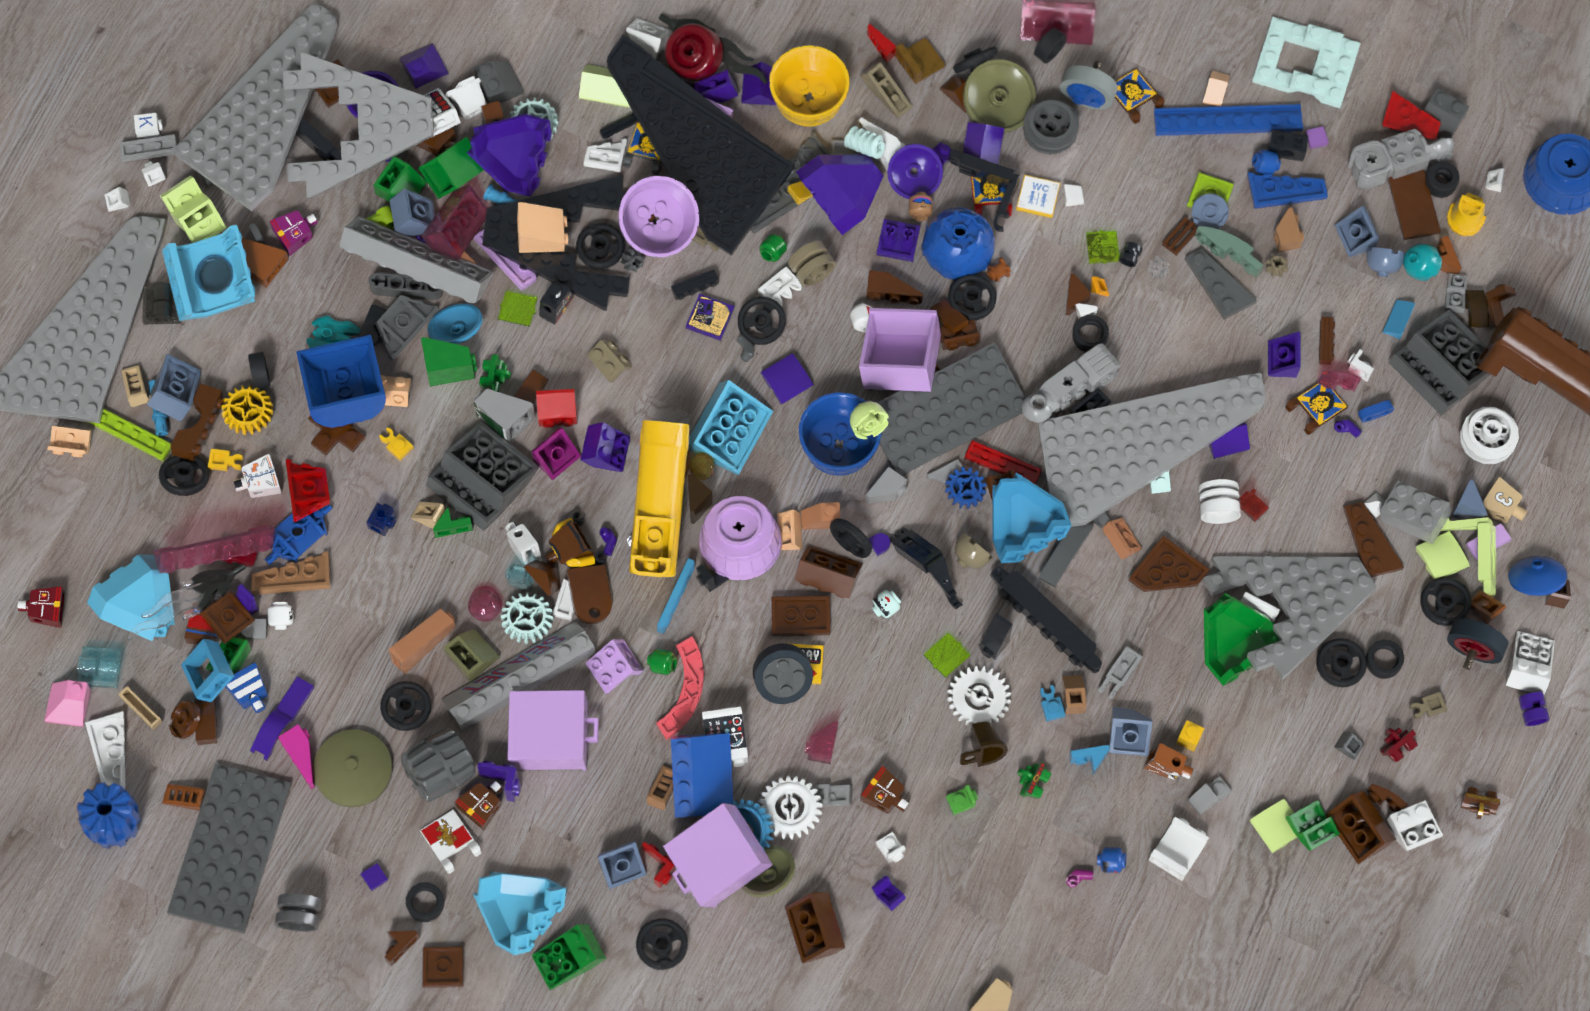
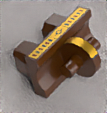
[1461,787,1500,819]

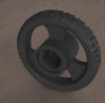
[953,46,998,74]
[576,223,625,269]
[948,274,996,321]
[737,297,786,345]
[159,455,209,496]
[830,518,872,558]
[1420,577,1471,626]
[1316,638,1367,688]
[380,681,431,731]
[636,918,688,970]

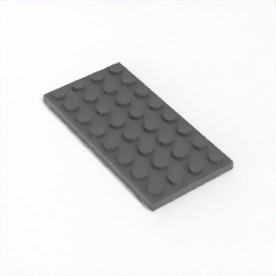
[877,342,1025,476]
[167,764,291,934]

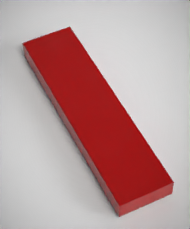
[964,440,1042,485]

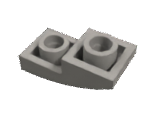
[1445,273,1467,314]

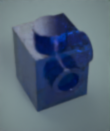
[366,503,397,537]

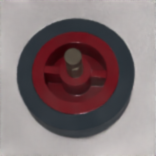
[1447,619,1509,670]

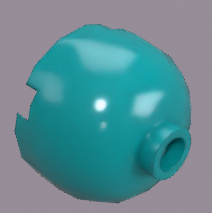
[1403,243,1442,281]

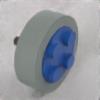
[1060,61,1118,110]

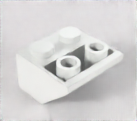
[1386,800,1443,851]

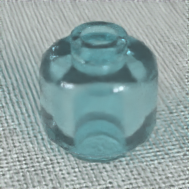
[505,562,535,589]

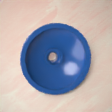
[1508,556,1567,596]

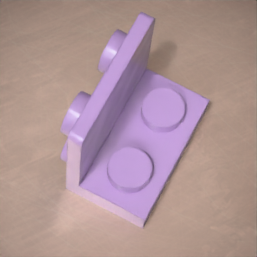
[586,639,644,693]

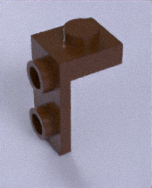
[1486,284,1516,328]

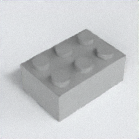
[1380,481,1451,544]

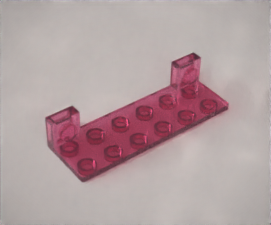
[153,525,275,574]

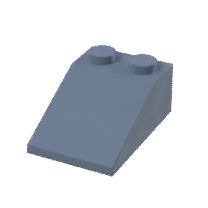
[147,354,201,421]

